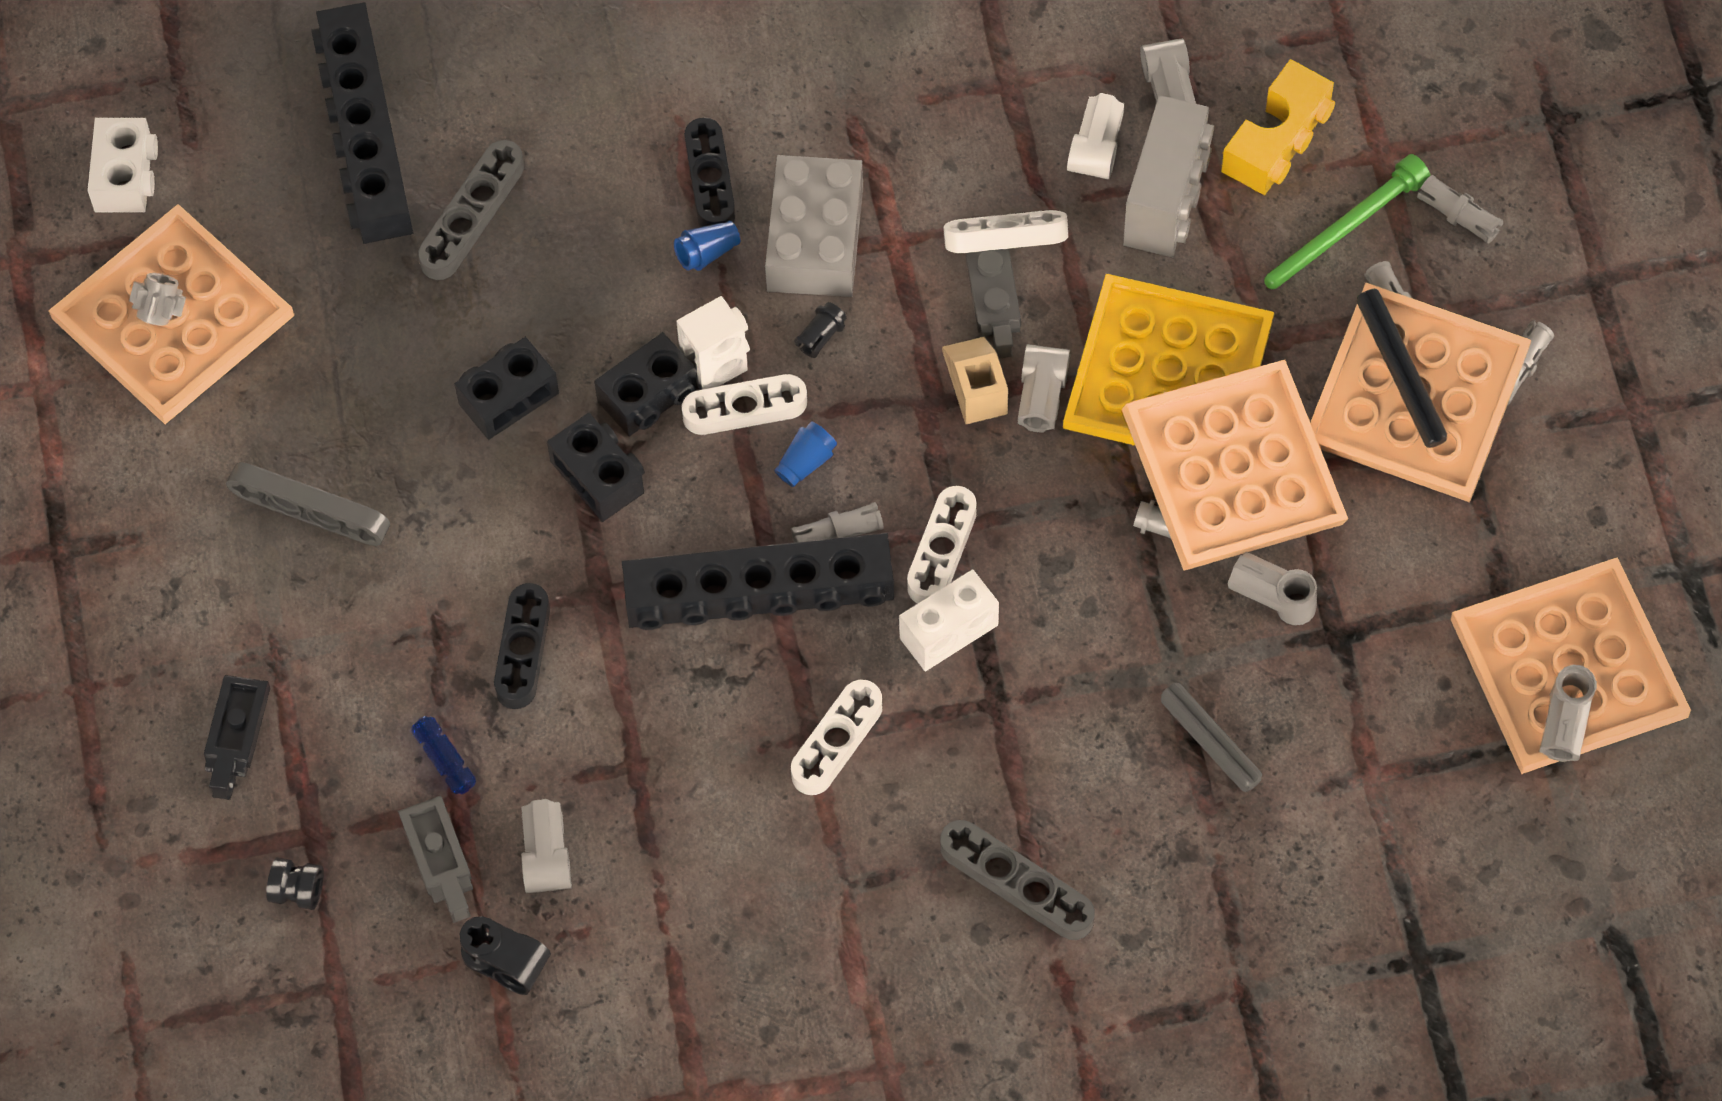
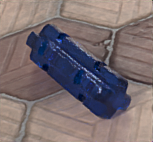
[411,716,476,795]

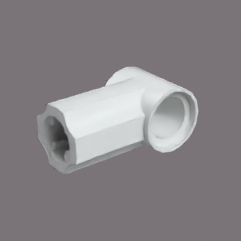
[1067,93,1124,179]

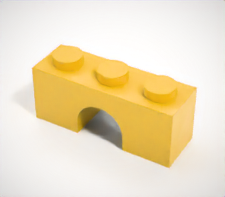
[1221,59,1335,196]

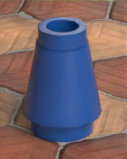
[674,221,740,270]
[774,421,837,487]

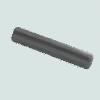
[1161,683,1262,792]

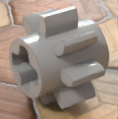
[129,273,186,326]

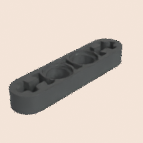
[418,140,524,280]
[226,462,390,546]
[940,820,1095,940]

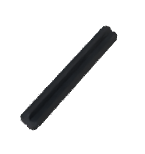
[1357,288,1447,448]

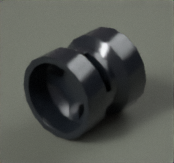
[266,857,324,910]

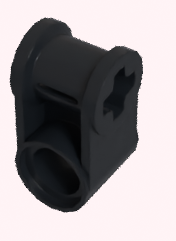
[459,916,551,995]

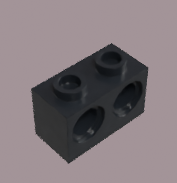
[594,332,697,437]
[454,336,559,440]
[547,413,645,522]

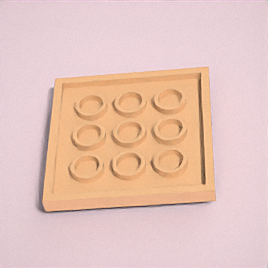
[49,204,294,424]
[1310,283,1531,502]
[1122,360,1348,571]
[1451,557,1691,774]

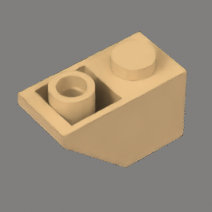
[942,337,1008,424]

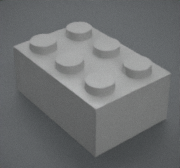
[1123,95,1214,258]
[765,155,863,297]

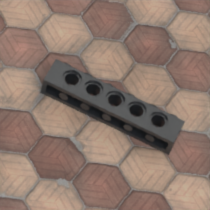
[311,2,414,244]
[622,533,894,630]

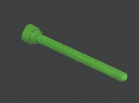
[1264,154,1431,289]

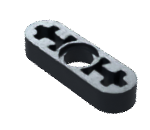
[684,117,735,227]
[494,583,550,709]

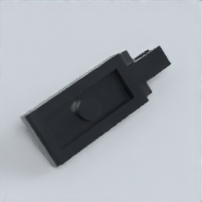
[204,675,270,800]

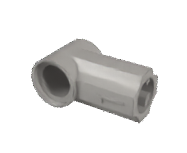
[1140,38,1196,104]
[1018,344,1070,433]
[1228,552,1317,625]
[1539,665,1597,762]
[521,799,572,893]

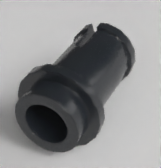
[794,302,847,358]

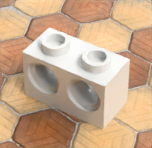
[88,118,158,212]
[676,296,750,390]
[899,569,999,671]

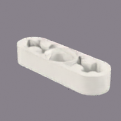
[944,210,1068,253]
[682,374,807,435]
[907,486,976,604]
[791,680,882,795]

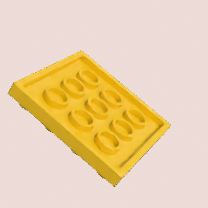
[1063,274,1274,445]

